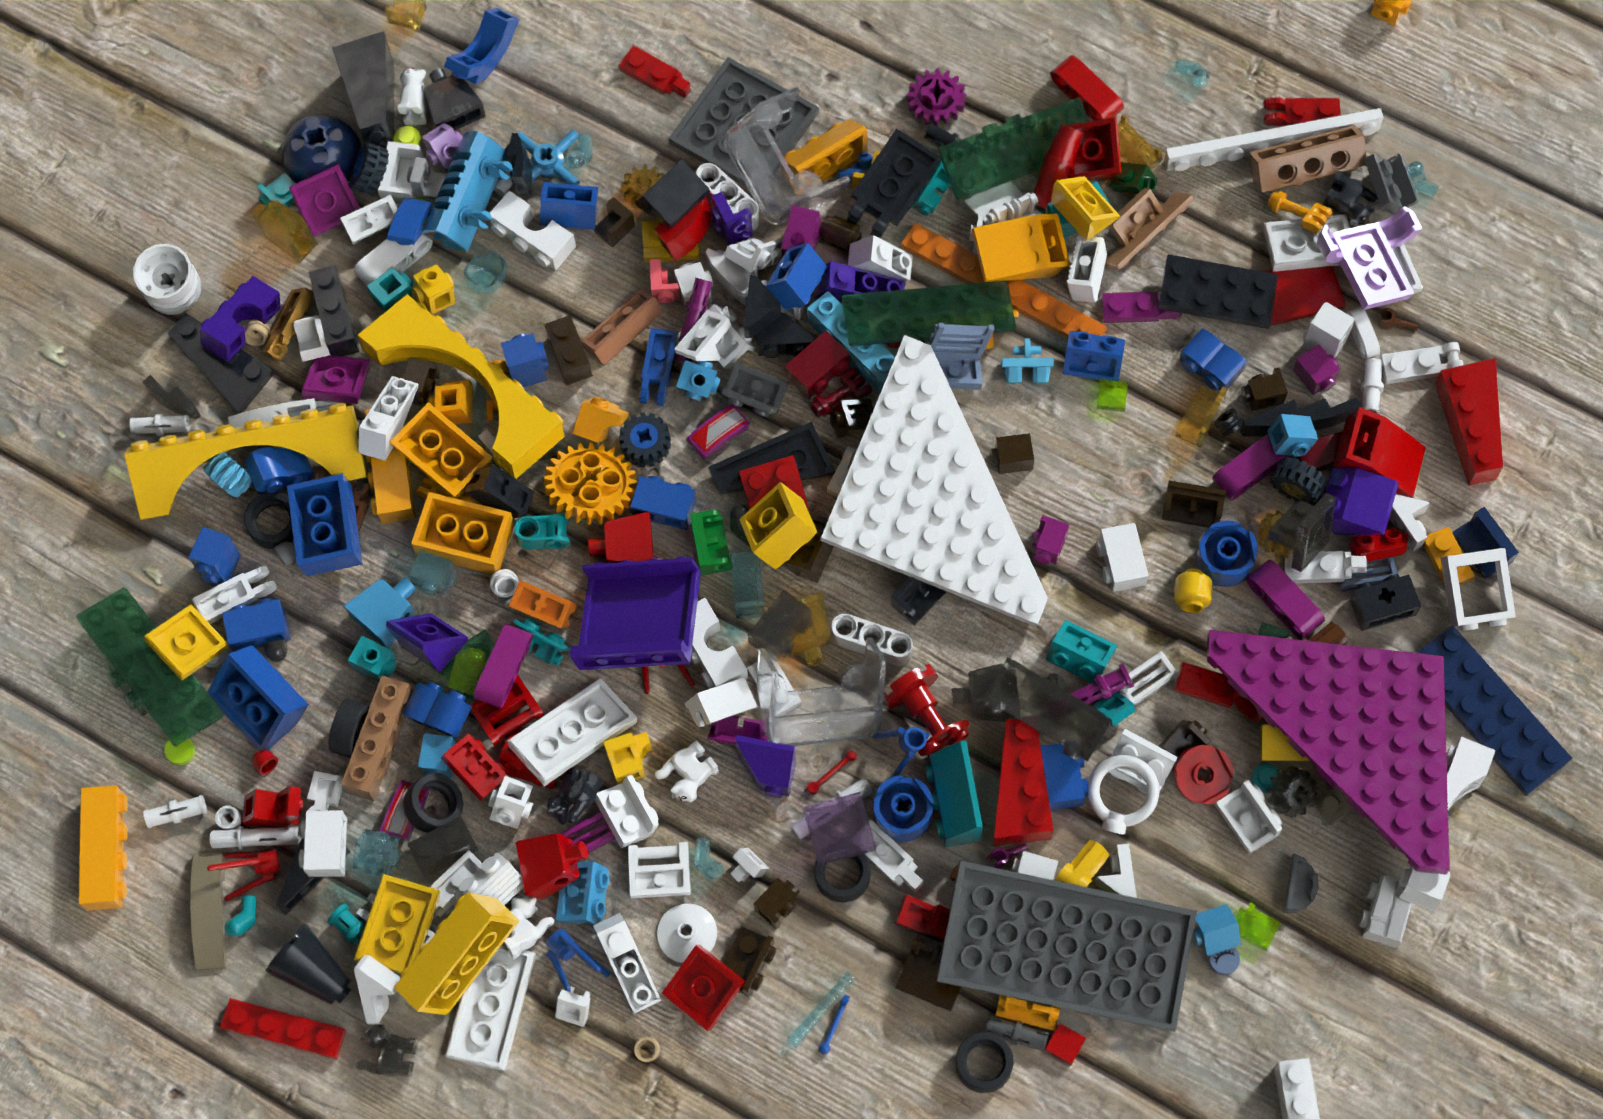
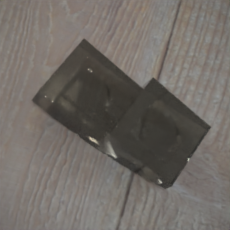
[142,375,201,419]

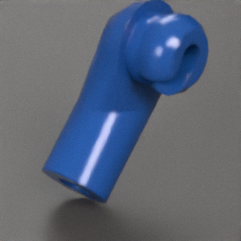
[838,153,872,183]

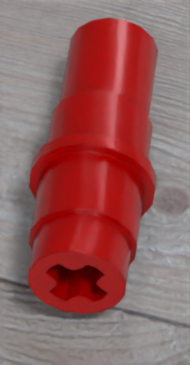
[1033,124,1084,209]

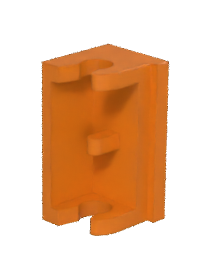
[509,580,578,629]

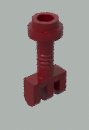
[810,368,873,418]

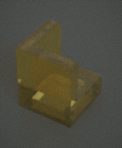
[385,0,427,30]

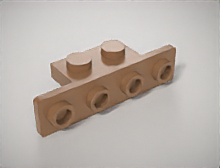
[1104,188,1193,270]

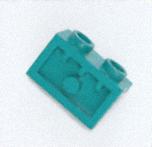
[1046,620,1118,683]

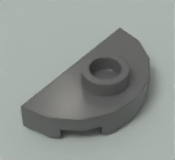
[1283,853,1319,913]

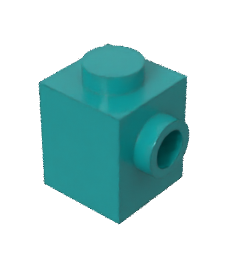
[347,636,397,682]

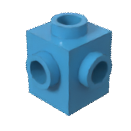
[676,360,720,401]

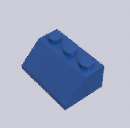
[206,645,309,751]

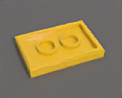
[354,874,441,975]

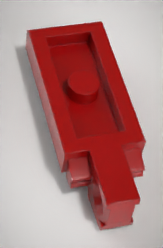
[618,45,691,98]

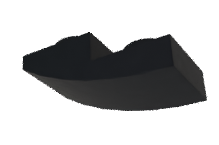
[505,133,532,194]

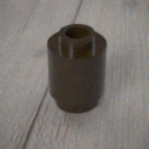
[819,215,862,251]

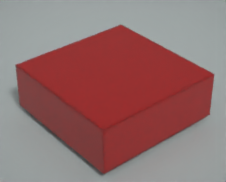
[1045,1023,1086,1066]

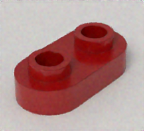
[1350,528,1408,562]

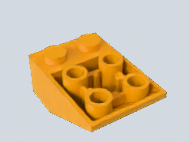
[972,213,1071,282]

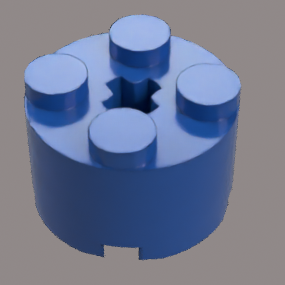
[1196,521,1258,587]
[873,776,933,843]

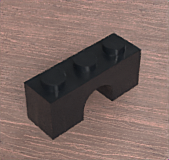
[309,265,360,356]

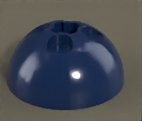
[282,114,362,184]

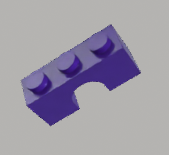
[200,276,281,362]

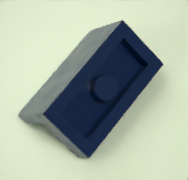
[1453,507,1519,579]

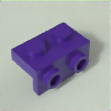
[710,192,753,246]

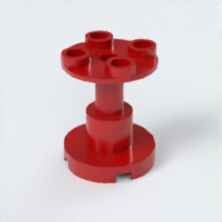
[882,664,970,759]

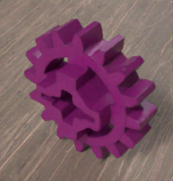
[907,68,966,126]

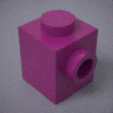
[1293,344,1340,395]

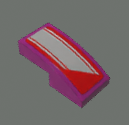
[686,404,751,460]
[379,780,430,842]

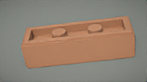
[581,289,663,365]

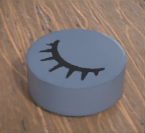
[1208,947,1240,976]

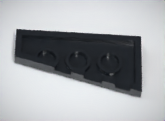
[708,422,835,494]

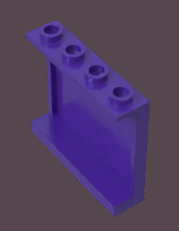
[570,556,701,670]

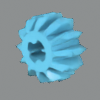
[203,452,252,497]

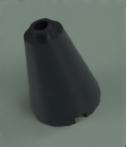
[265,923,351,1005]

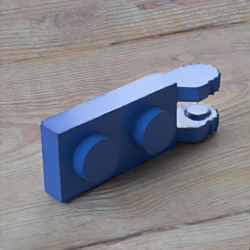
[640,328,679,406]

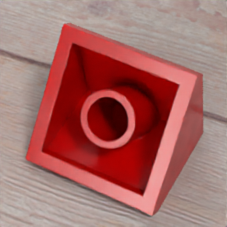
[1067,117,1122,181]

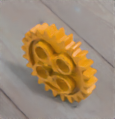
[544,442,637,525]

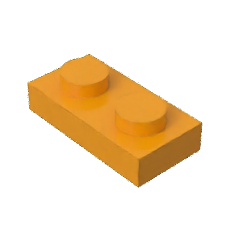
[1423,526,1475,587]

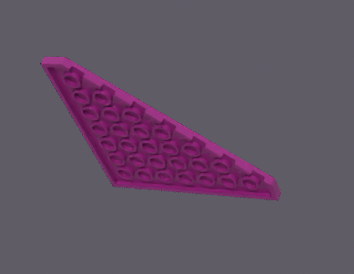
[1207,630,1450,875]

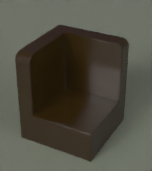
[594,197,635,248]

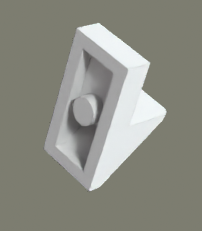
[674,310,732,361]
[1389,495,1430,552]
[1095,844,1137,898]
[354,955,400,1024]

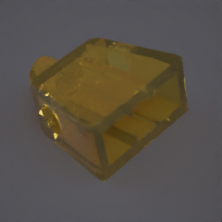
[253,200,318,264]
[769,591,830,666]

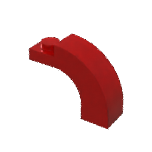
[654,197,711,262]

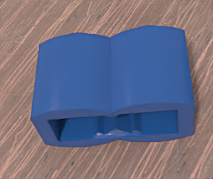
[1180,328,1247,393]
[245,447,314,493]
[402,681,472,738]

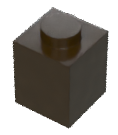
[991,433,1034,474]

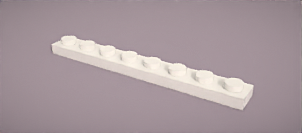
[1164,108,1384,171]

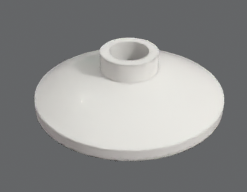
[657,904,717,963]

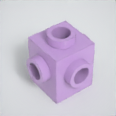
[421,123,462,169]

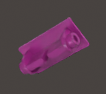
[707,715,770,745]

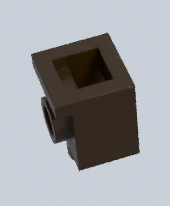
[403,358,440,405]
[1241,367,1288,411]
[753,877,800,930]

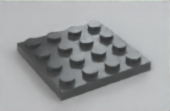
[669,57,819,195]

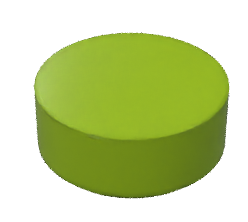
[164,735,196,766]

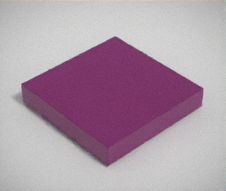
[288,164,360,238]
[302,355,371,404]

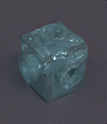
[352,829,402,876]

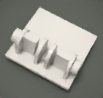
[965,180,1041,225]

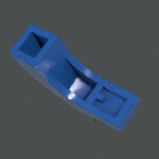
[444,8,520,85]

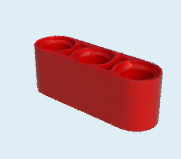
[1050,55,1124,121]

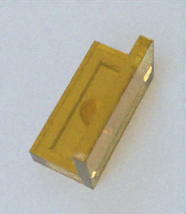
[1175,385,1228,448]

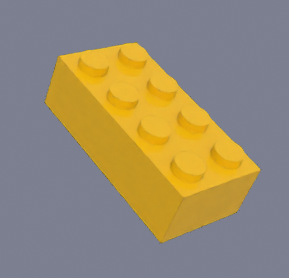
[394,892,520,1015]

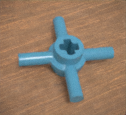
[515,129,580,188]

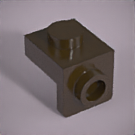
[1159,720,1211,761]

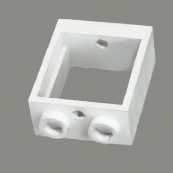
[1440,548,1516,631]

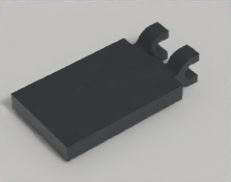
[847,128,943,239]

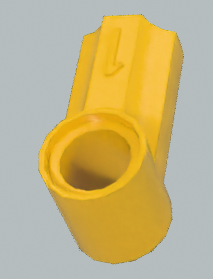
[1054,839,1110,888]

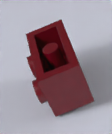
[785,331,849,400]

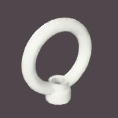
[1088,755,1159,834]

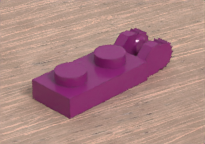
[1101,291,1182,323]

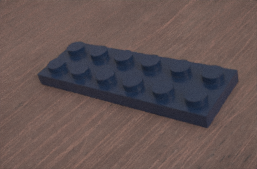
[1417,625,1572,796]

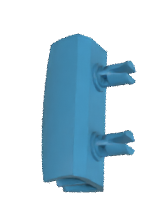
[423,131,512,253]

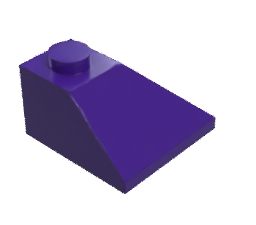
[735,735,796,798]

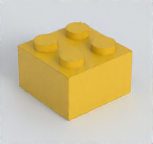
[739,482,817,570]

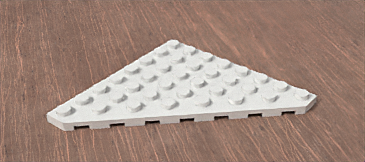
[820,335,1048,627]

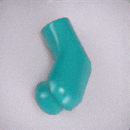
[224,896,257,936]

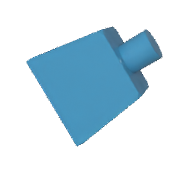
[344,577,416,648]

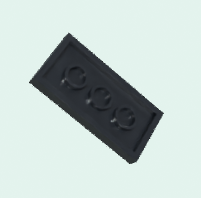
[1158,254,1278,329]

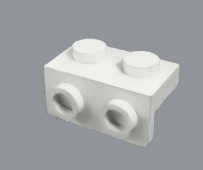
[1215,780,1282,854]

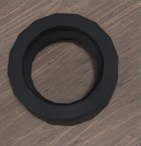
[244,492,294,549]
[328,699,370,758]
[403,774,464,833]
[814,842,871,903]
[955,1032,1014,1093]

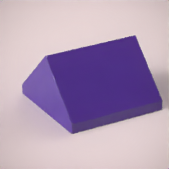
[386,613,468,673]

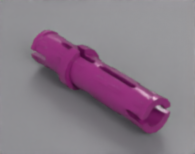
[674,277,713,362]

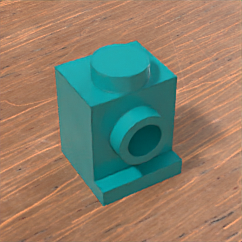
[367,267,413,313]

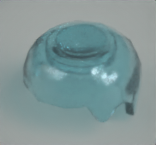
[464,251,507,293]

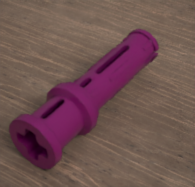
[1045,663,1134,722]

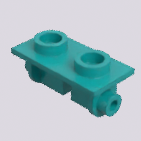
[910,158,955,216]
[513,617,571,666]

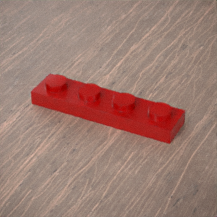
[220,998,346,1060]

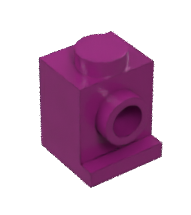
[1032,515,1070,564]

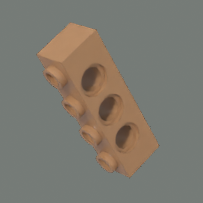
[1249,125,1366,193]
[341,676,413,802]

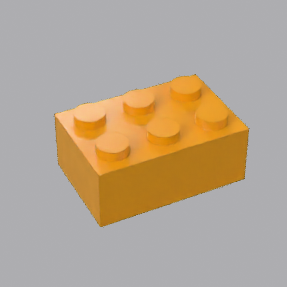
[411,492,515,575]

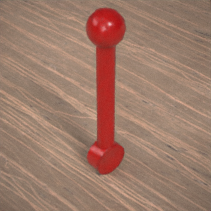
[807,750,857,794]

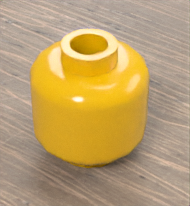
[1174,568,1212,614]

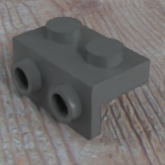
[721,362,789,417]

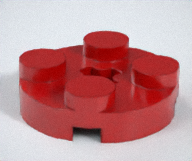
[1172,745,1234,804]

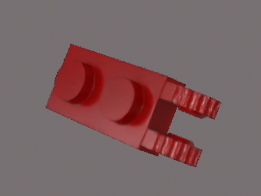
[1263,97,1341,126]

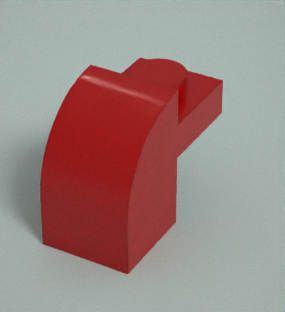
[242,786,303,828]

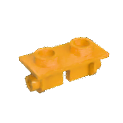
[995,995,1060,1031]

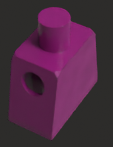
[781,205,822,256]

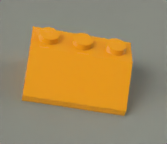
[781,119,867,197]
[390,402,493,498]

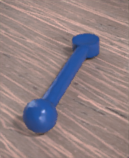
[818,994,850,1054]

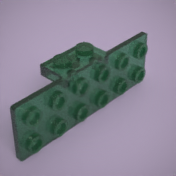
[938,98,1089,200]
[841,281,1016,346]
[76,587,223,747]

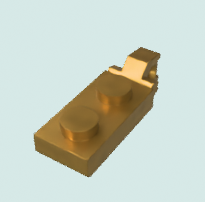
[263,288,314,361]

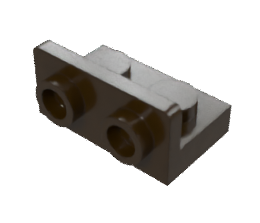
[724,926,777,997]

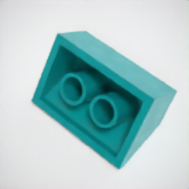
[925,741,983,848]

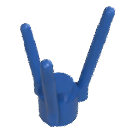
[872,727,929,777]
[546,929,610,992]

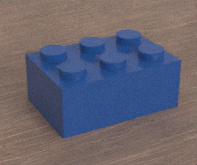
[287,473,363,576]

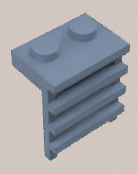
[926,323,994,390]

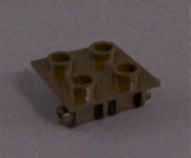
[895,933,961,1012]

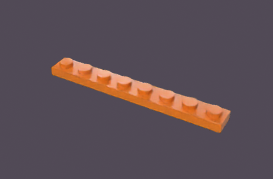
[901,222,1107,339]

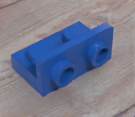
[1063,331,1125,383]

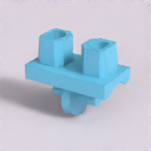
[1001,338,1054,384]

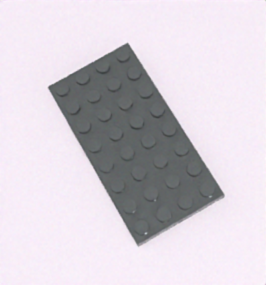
[936,860,1197,1032]

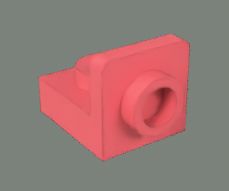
[650,259,680,304]

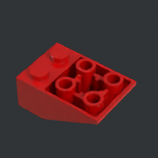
[1333,407,1426,498]

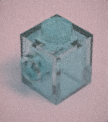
[409,550,457,596]

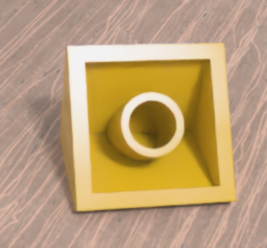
[1051,176,1120,242]

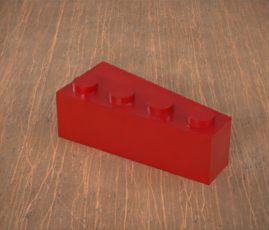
[1435,358,1503,486]
[993,716,1054,847]

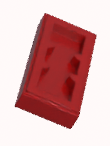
[1174,662,1235,708]

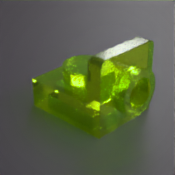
[448,648,489,695]
[1235,902,1281,951]

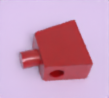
[588,512,654,563]
[515,834,588,900]

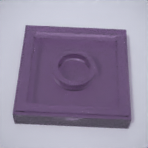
[802,792,876,866]

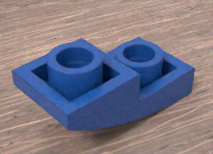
[387,198,432,245]

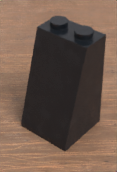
[332,31,395,149]

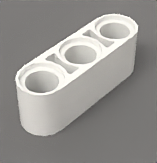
[696,163,760,231]
[354,232,433,286]
[831,614,913,666]

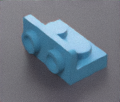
[556,861,609,925]

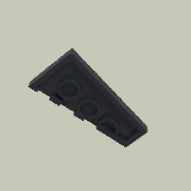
[168,313,275,414]

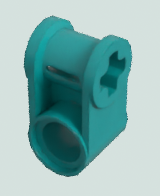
[514,514,570,550]

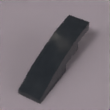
[1240,397,1361,437]

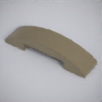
[190,850,227,971]

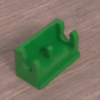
[690,510,732,576]

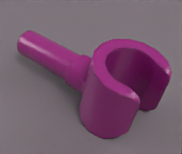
[986,843,1028,869]

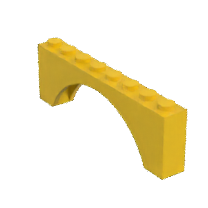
[358,294,565,479]
[124,403,368,520]

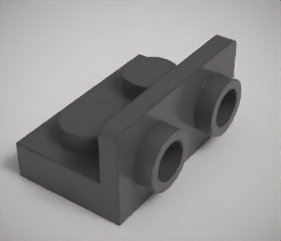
[1364,154,1419,214]

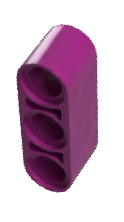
[1212,434,1293,501]
[1246,560,1325,640]
[474,624,533,708]

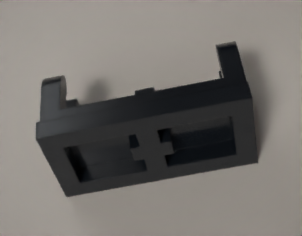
[464,464,534,519]
[891,577,947,626]

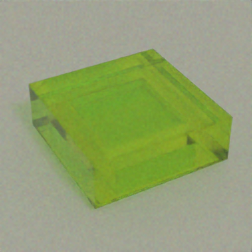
[1096,379,1128,412]

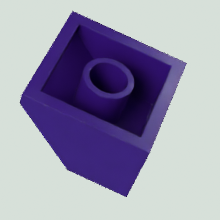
[1318,468,1399,535]

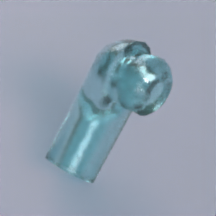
[1174,58,1210,87]
[564,133,593,169]
[1407,161,1439,198]
[694,838,724,880]

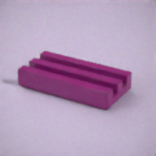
[560,811,616,854]

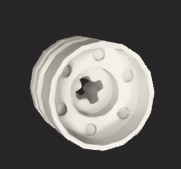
[133,244,202,315]

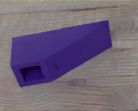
[814,261,905,308]

